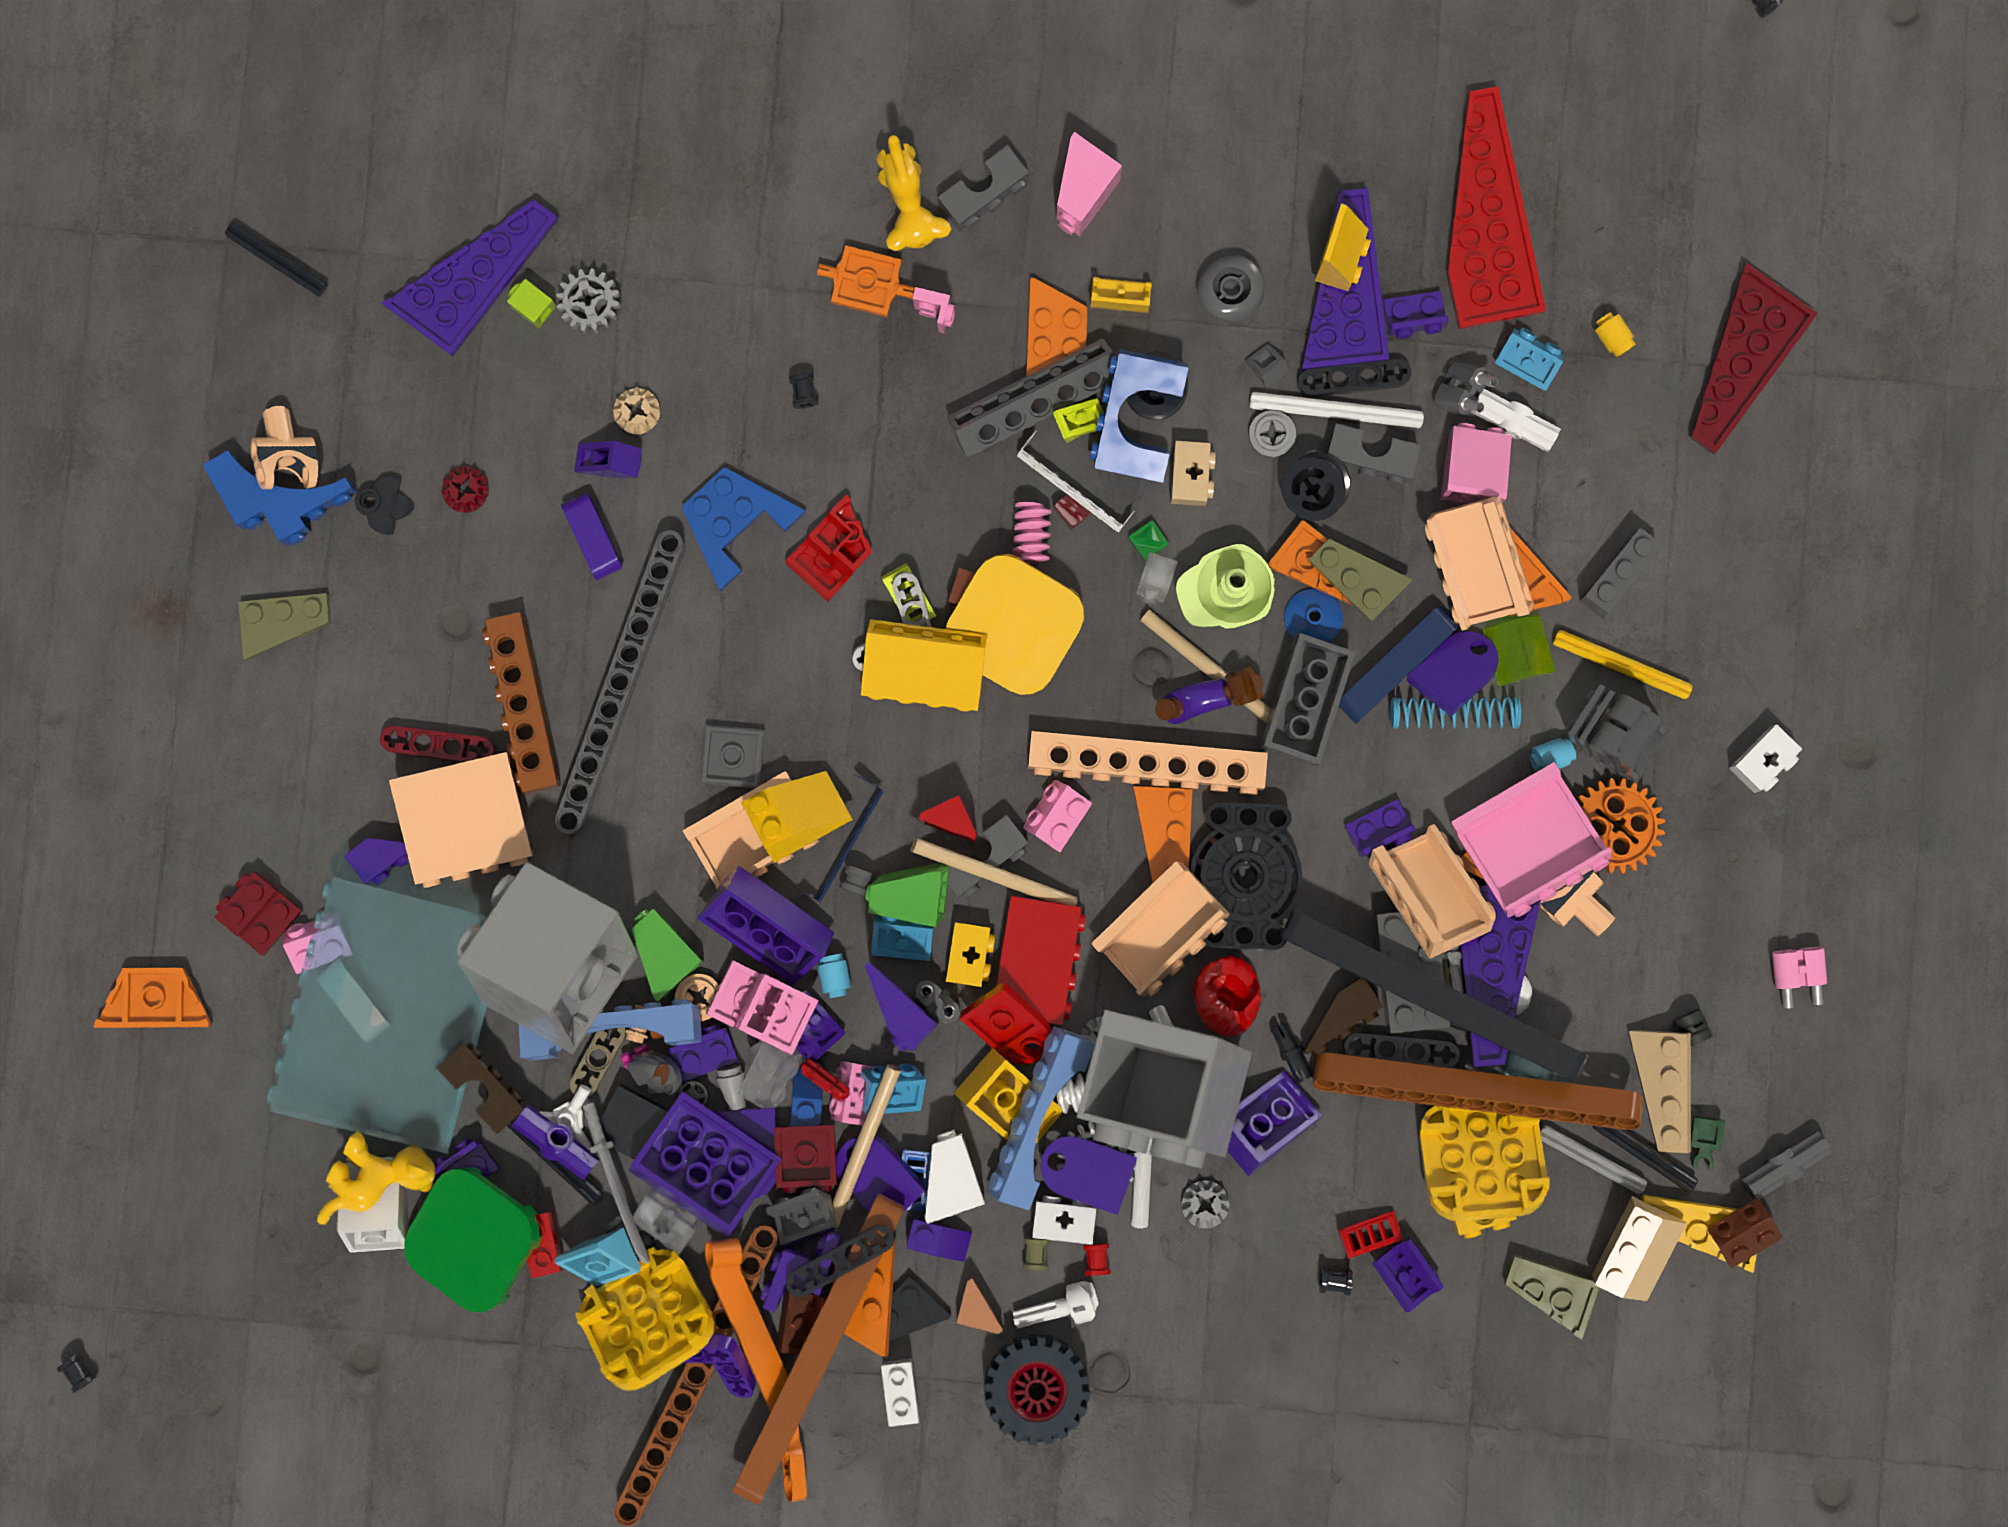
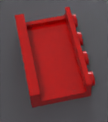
[996,896,1086,1025]

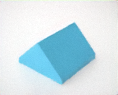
[555,1228,640,1286]

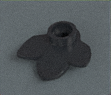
[355,476,414,535]

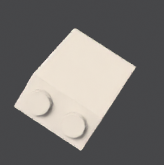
[925,1130,985,1224]
[337,1157,409,1253]

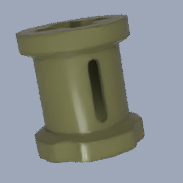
[1023,1237,1050,1270]

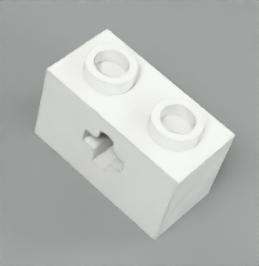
[1729,724,1802,793]
[1032,1195,1096,1245]
[881,1358,920,1427]

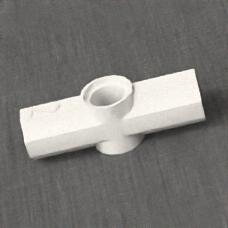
[1471,389,1561,452]

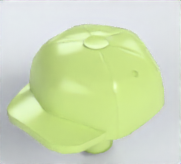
[1176,544,1275,629]

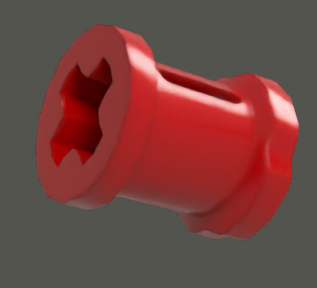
[1083,1243,1111,1276]

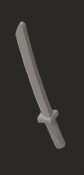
[583,1103,650,1264]

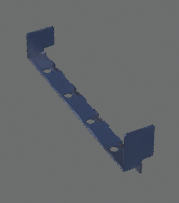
[797,774,883,902]

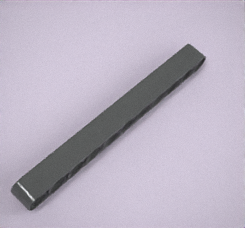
[555,530,685,836]

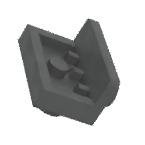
[766,1188,838,1248]

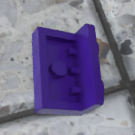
[1372,1238,1444,1313]

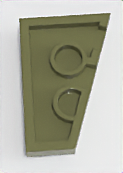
[1308,539,1413,623]
[238,593,331,661]
[1504,1254,1600,1340]

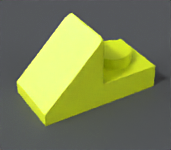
[1053,398,1104,443]

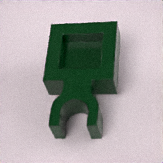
[1691,1116,1725,1171]

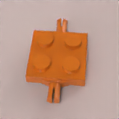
[817,245,915,318]

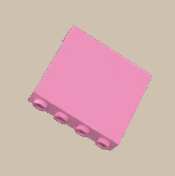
[1451,762,1612,918]

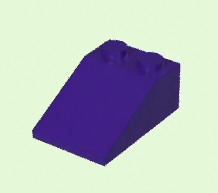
[1227,1070,1322,1177]

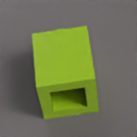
[507,279,557,329]

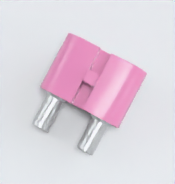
[1772,947,1827,1008]

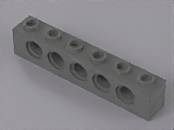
[946,338,1114,458]

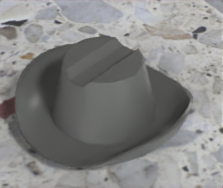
[1198,255,1265,322]

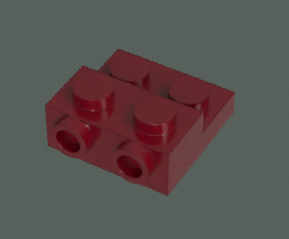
[215,872,303,956]
[774,1125,838,1193]

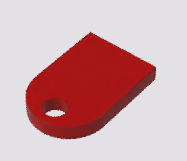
[959,982,1052,1064]

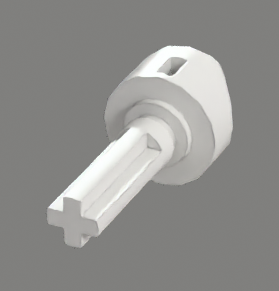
[1013,1281,1099,1328]

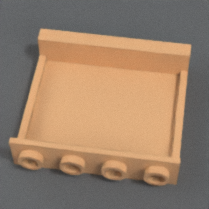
[389,752,534,888]

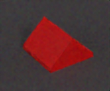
[918,795,977,843]

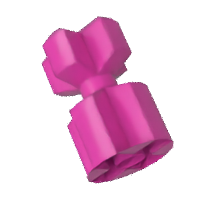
[620,1043,650,1069]

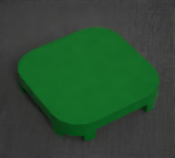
[404,1167,543,1313]

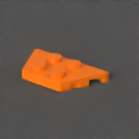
[1027,278,1087,376]
[1507,528,1572,617]
[94,968,212,1028]
[832,1240,896,1357]

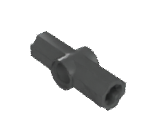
[1741,1131,1832,1200]

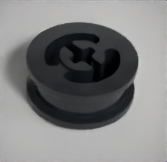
[1126,351,1188,420]
[1281,452,1351,521]

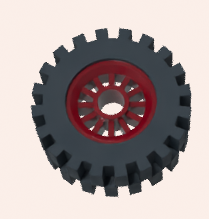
[984,1334,1090,1446]

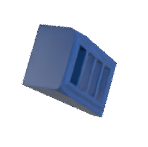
[902,1149,932,1212]

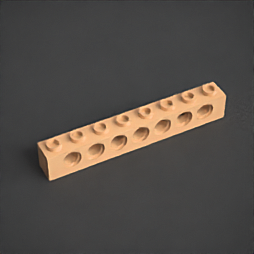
[1028,731,1268,795]

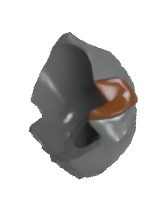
[627,1050,682,1096]

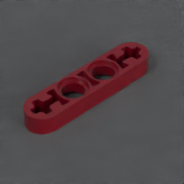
[379,726,496,762]

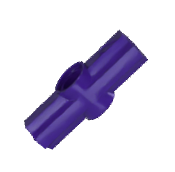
[512,1104,600,1180]

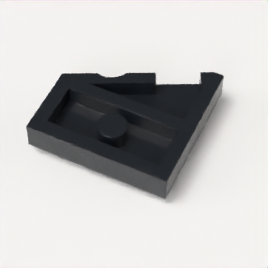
[889,1275,951,1340]

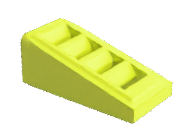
[881,563,936,621]

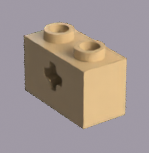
[1170,441,1216,506]

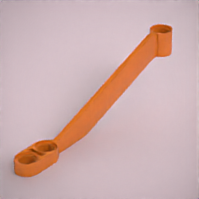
[705,1238,807,1502]

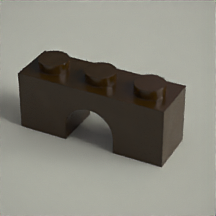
[434,1042,524,1134]

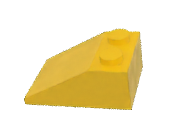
[1315,204,1371,291]
[741,771,853,863]
[954,1048,1063,1143]

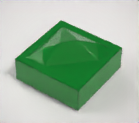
[1128,520,1169,561]

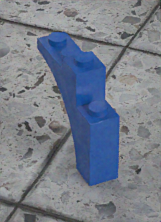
[203,450,357,546]

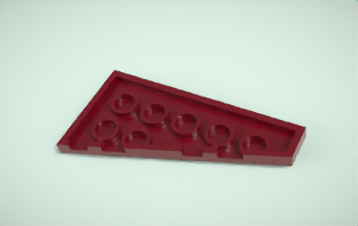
[1690,262,1818,455]

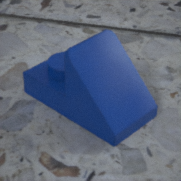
[790,1068,824,1127]

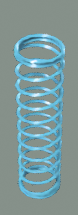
[1390,697,1521,729]

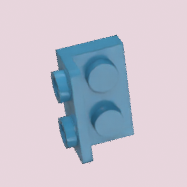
[1495,328,1565,391]
[871,914,933,961]
[860,1064,926,1115]

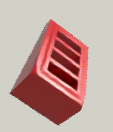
[1337,1210,1403,1259]

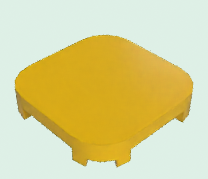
[945,553,1085,695]
[1419,1106,1550,1221]
[575,1247,715,1390]

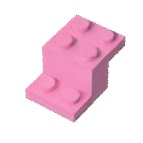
[706,960,818,1055]

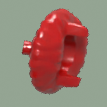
[1193,955,1262,1037]

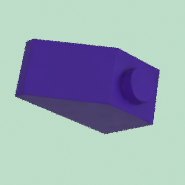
[574,441,642,478]
[906,1217,972,1262]

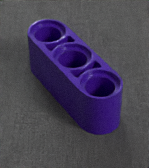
[561,492,623,581]

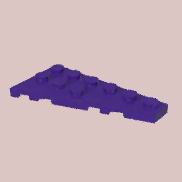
[1301,188,1389,371]
[381,200,559,357]
[1461,886,1541,1067]

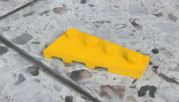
[1642,1195,1757,1273]

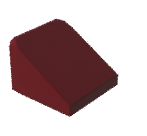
[1053,489,1092,530]

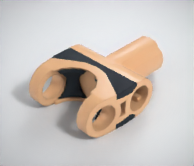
[251,406,318,489]
[1540,870,1615,937]

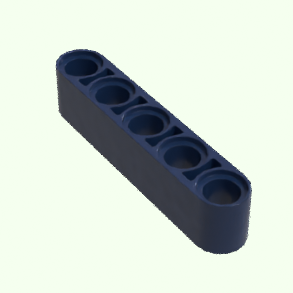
[1339,605,1459,724]

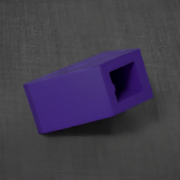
[344,838,409,886]

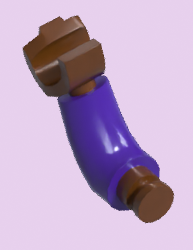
[1155,666,1264,724]

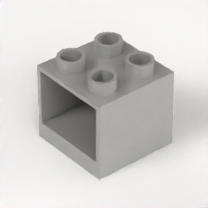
[457,862,638,1054]
[1077,1010,1252,1169]

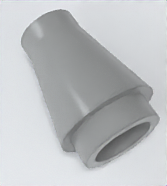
[716,1064,746,1110]

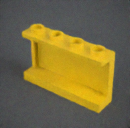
[861,619,988,711]

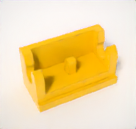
[1090,277,1152,313]

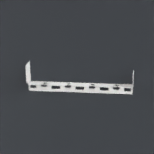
[1017,430,1134,533]

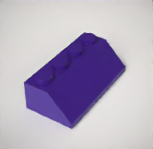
[697,865,834,985]

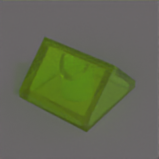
[1483,615,1556,687]

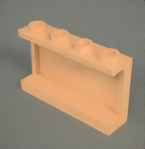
[1425,495,1534,630]
[683,771,820,889]
[1369,824,1496,959]
[1091,861,1230,996]

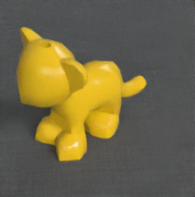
[877,135,951,251]
[317,1130,435,1225]

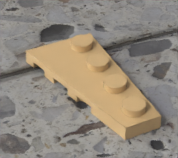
[1629,1030,1691,1153]

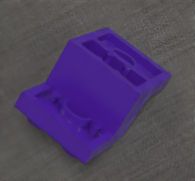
[761,1231,842,1312]

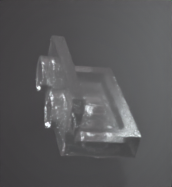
[738,1042,801,1108]

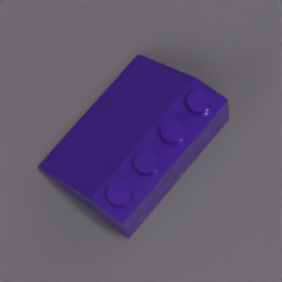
[865,962,939,1051]
[629,1091,781,1239]

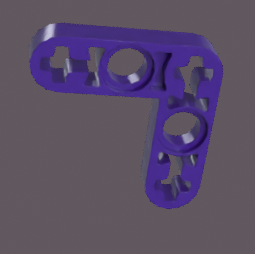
[682,1335,757,1398]

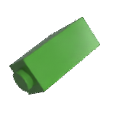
[865,862,950,927]
[631,909,704,1002]

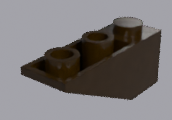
[1303,977,1383,1056]

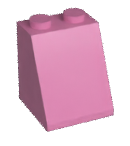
[1056,132,1122,237]
[1439,423,1512,504]

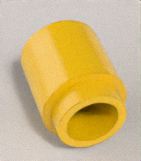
[1594,312,1636,358]

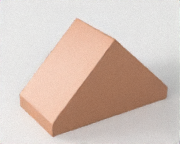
[957,1276,1003,1334]

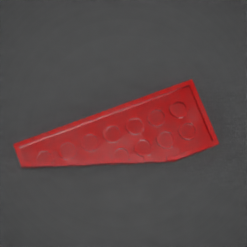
[1447,86,1546,329]

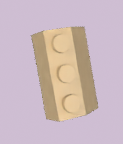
[1592,1197,1687,1301]

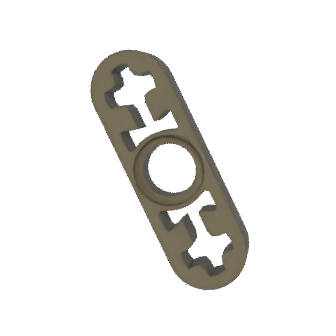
[570,1028,627,1098]

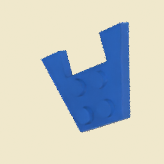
[682,467,806,592]

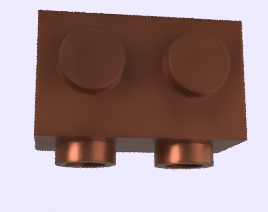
[1707,1199,1783,1269]
[777,1291,827,1354]

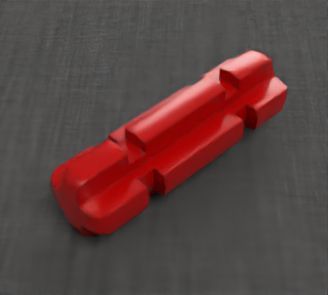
[801,1059,850,1102]

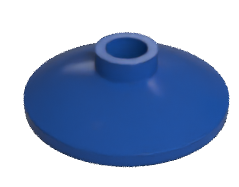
[1284,589,1343,643]

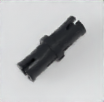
[1270,1022,1313,1084]

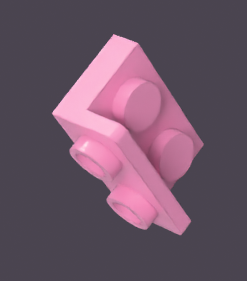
[913,287,955,334]
[829,1061,874,1126]

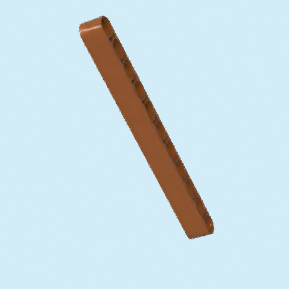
[1312,1053,1643,1130]
[732,1193,906,1506]
[614,1224,779,1526]

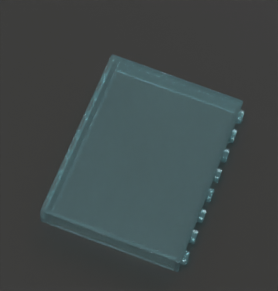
[266,877,489,1154]

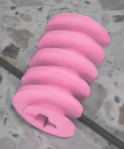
[1013,502,1052,565]

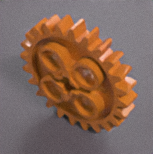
[1577,778,1665,874]

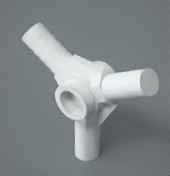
[540,1084,592,1150]

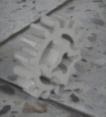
[556,268,621,333]

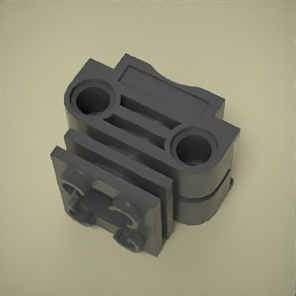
[1568,684,1668,784]

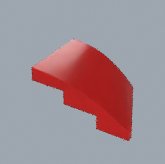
[785,495,873,602]

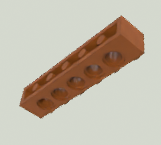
[482,612,561,794]

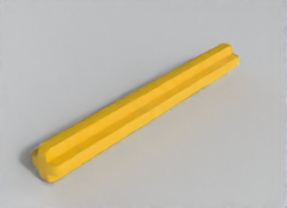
[1553,630,1693,699]

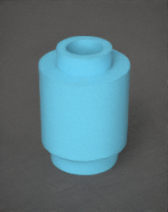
[1529,738,1576,771]
[817,953,852,998]

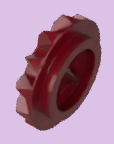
[441,466,489,513]

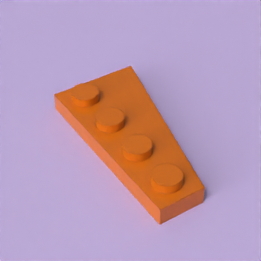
[1268,520,1353,606]

